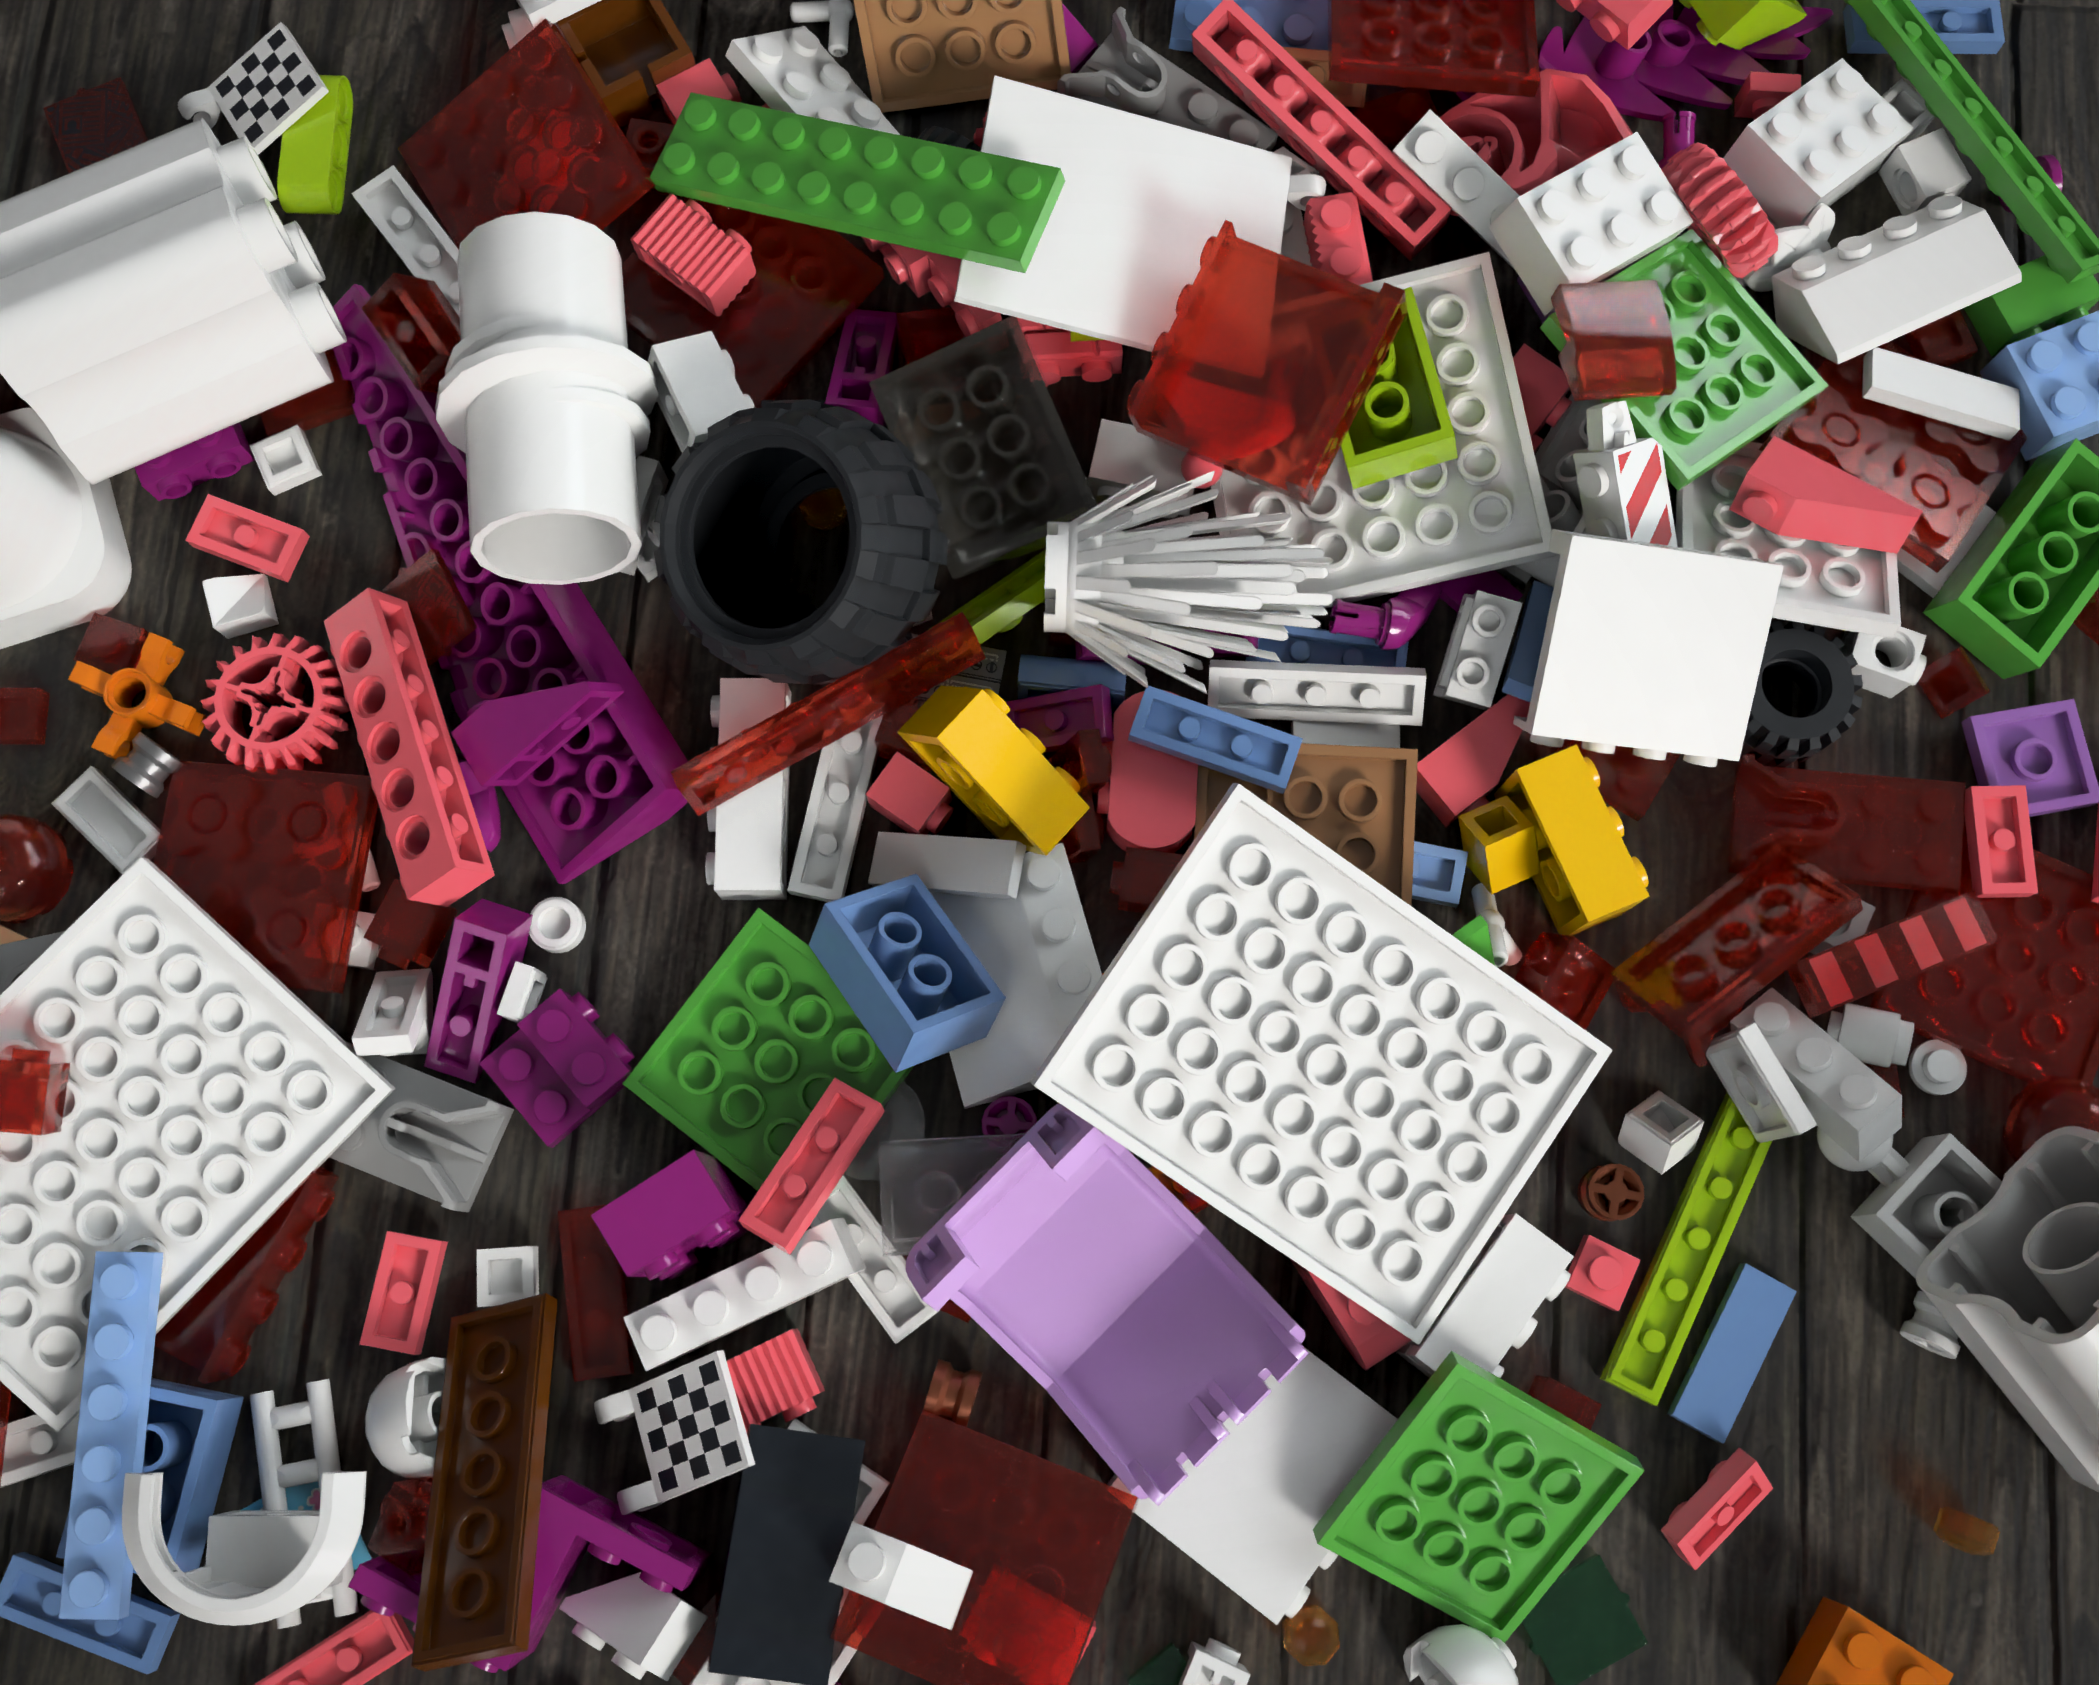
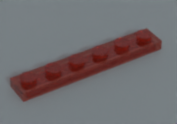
[670,612,986,816]

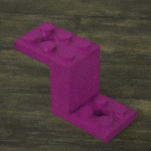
[348,1475,712,1673]

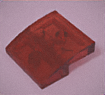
[1550,280,1677,401]

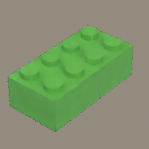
[1923,438,2099,679]

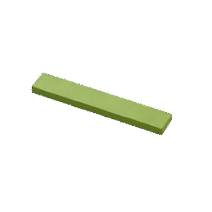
[1600,1092,1772,1406]

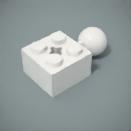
[1817,1127,2002,1279]

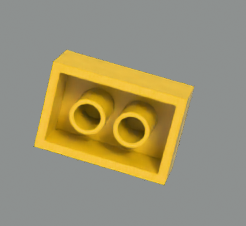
[897,686,1090,856]
[1493,744,1649,940]

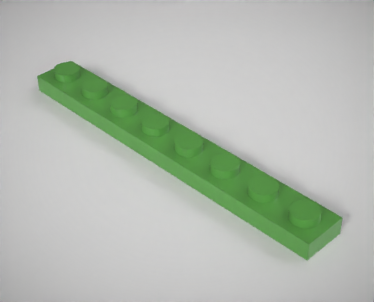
[1843,0,2099,284]

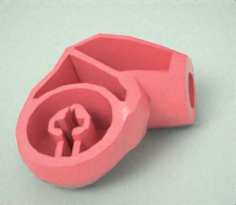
[1439,68,1633,216]

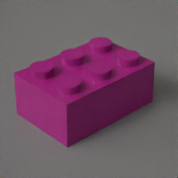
[591,1150,748,1281]

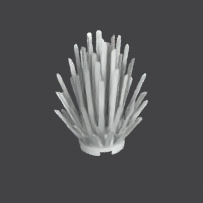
[1044,471,1333,694]

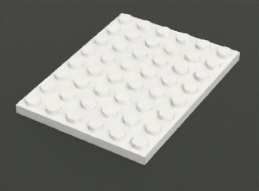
[1030,783,1613,1345]
[0,857,396,1432]

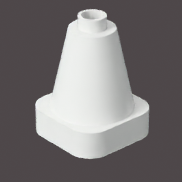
[0,408,132,649]

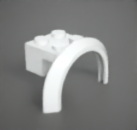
[647,331,755,548]
[122,1471,367,1626]

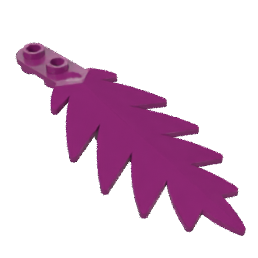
[1453,4,1833,122]

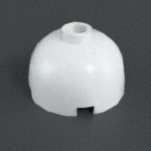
[365,1357,446,1478]
[1403,1624,1519,1685]

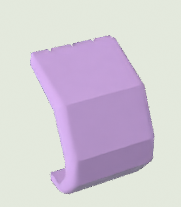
[905,1103,1309,1506]

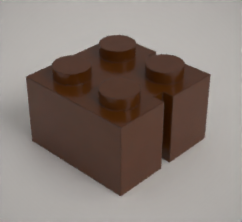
[556,0,696,131]

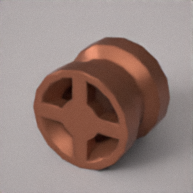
[1578,1164,1644,1221]
[922,1359,983,1428]

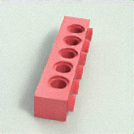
[1191,0,1452,261]
[324,588,495,907]

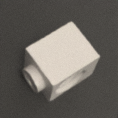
[1878,128,1972,216]
[1839,626,1927,698]

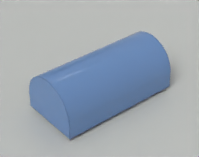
[1018,654,1126,714]

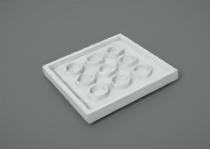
[1676,442,1901,638]

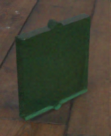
[1521,1553,1648,1685]

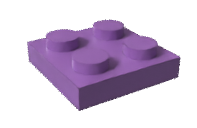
[1961,699,2099,817]

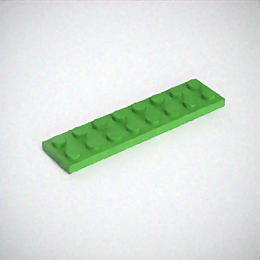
[649,92,1065,273]

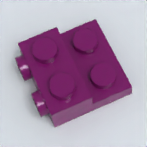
[134,422,255,501]
[479,988,635,1148]

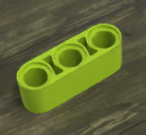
[277,75,353,214]

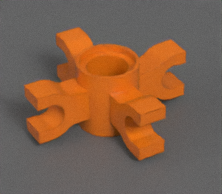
[68,632,207,760]

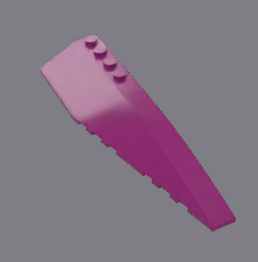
[333,284,705,884]

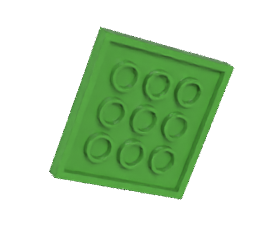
[1540,229,1829,491]
[623,908,914,1191]
[1313,1350,1645,1643]

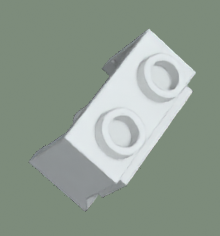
[1433,590,1522,710]

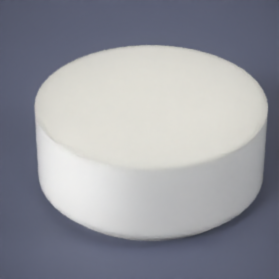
[529,897,586,953]

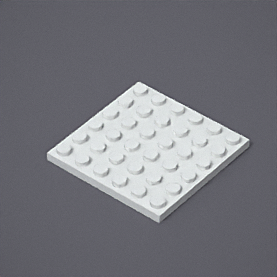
[1192,252,1556,609]

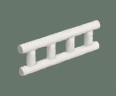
[250,1379,359,1629]

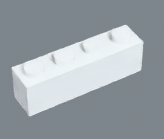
[705,678,791,900]
[623,1217,866,1371]

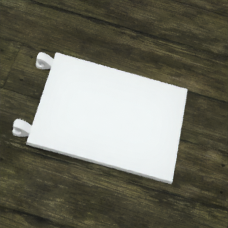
[954,76,1326,380]

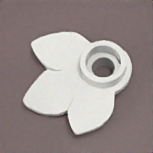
[1743,203,1835,292]

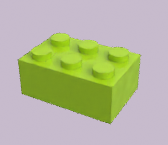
[1306,287,1458,489]

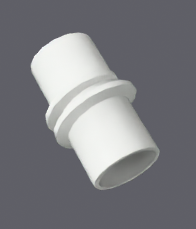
[435,212,659,585]

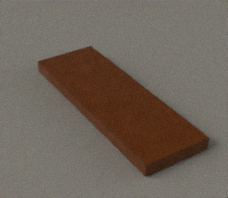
[411,1293,557,1672]

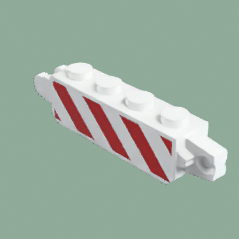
[1573,400,1678,547]

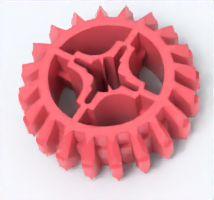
[1661,142,1778,278]
[200,633,350,777]

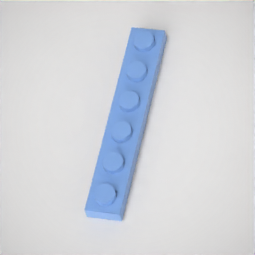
[58,1251,163,1620]

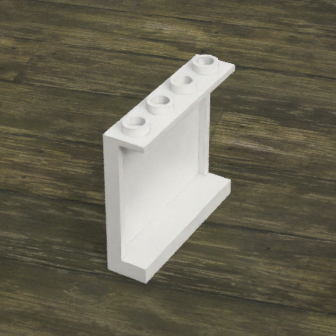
[1513,529,1784,767]
[1106,1348,1398,1625]

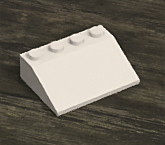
[930,843,1102,1109]

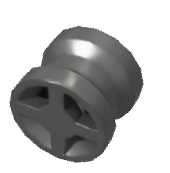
[111,732,185,798]

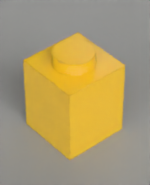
[1458,795,1540,895]

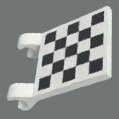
[178,22,329,155]
[594,1350,755,1515]

